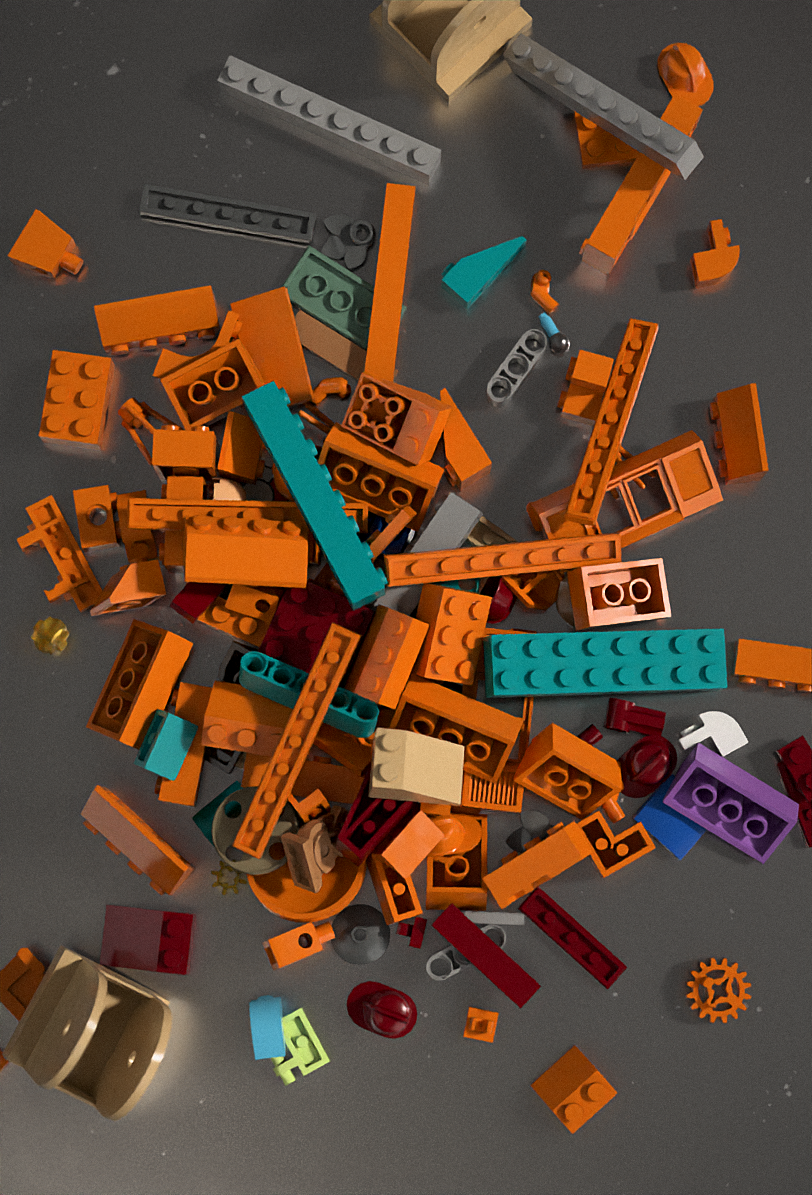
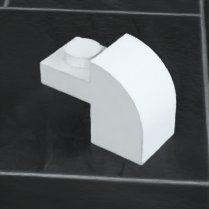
[676,711,749,757]

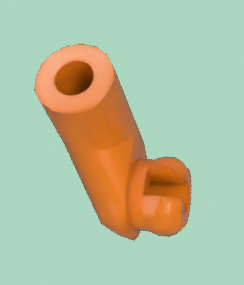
[530,270,559,315]
[602,780,625,823]

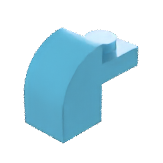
[249,995,286,1060]

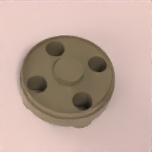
[211,786,300,875]

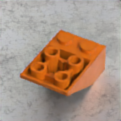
[341,372,452,466]

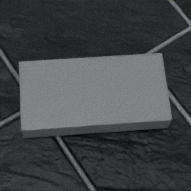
[463,911,525,925]

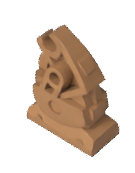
[281,804,349,893]

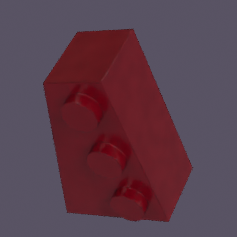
[335,765,418,867]

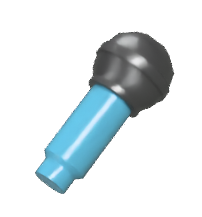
[538,312,570,353]

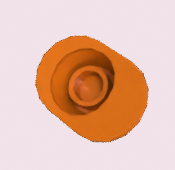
[657,43,714,106]
[425,812,482,857]

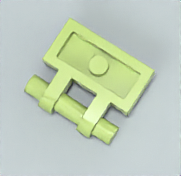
[271,1007,330,1086]

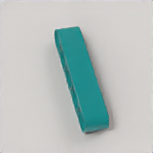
[238,651,379,738]

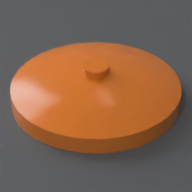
[247,809,367,923]

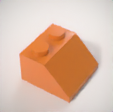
[217,411,266,485]
[90,557,166,616]
[530,1045,618,1134]

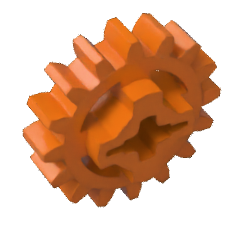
[685,957,751,1023]

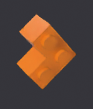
[557,350,614,426]
[576,810,656,878]

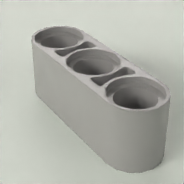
[486,329,547,408]
[426,924,506,981]

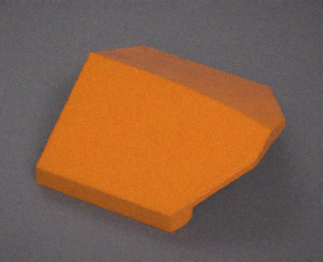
[502,570,564,611]

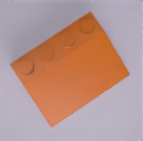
[81,785,196,896]

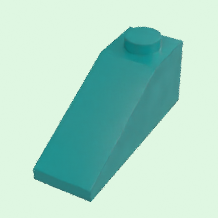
[441,236,527,310]

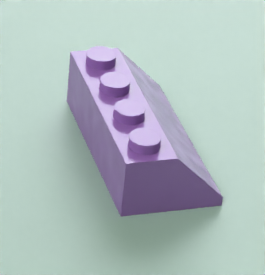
[663,742,799,864]

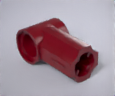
[603,698,666,736]

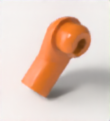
[311,377,351,406]

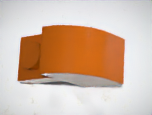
[690,219,740,288]
[117,490,158,563]

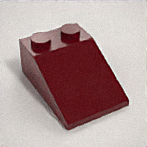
[99,905,196,975]

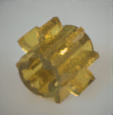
[31,616,70,655]
[211,859,248,896]

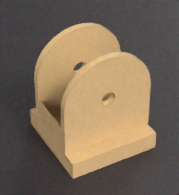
[369,0,533,103]
[2,945,172,1121]

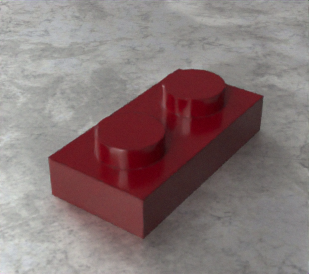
[776,735,812,803]

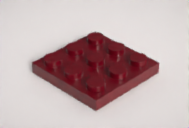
[258,581,375,687]

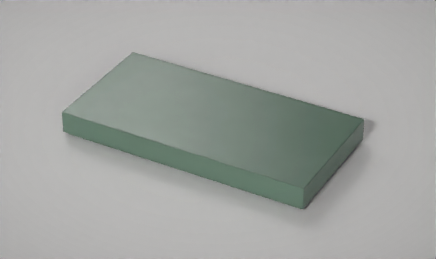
[281,246,407,351]

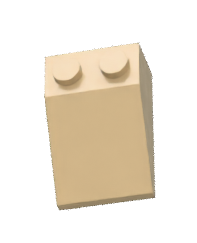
[369,728,465,806]

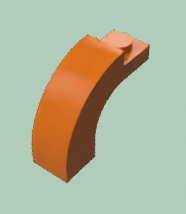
[152,310,243,379]

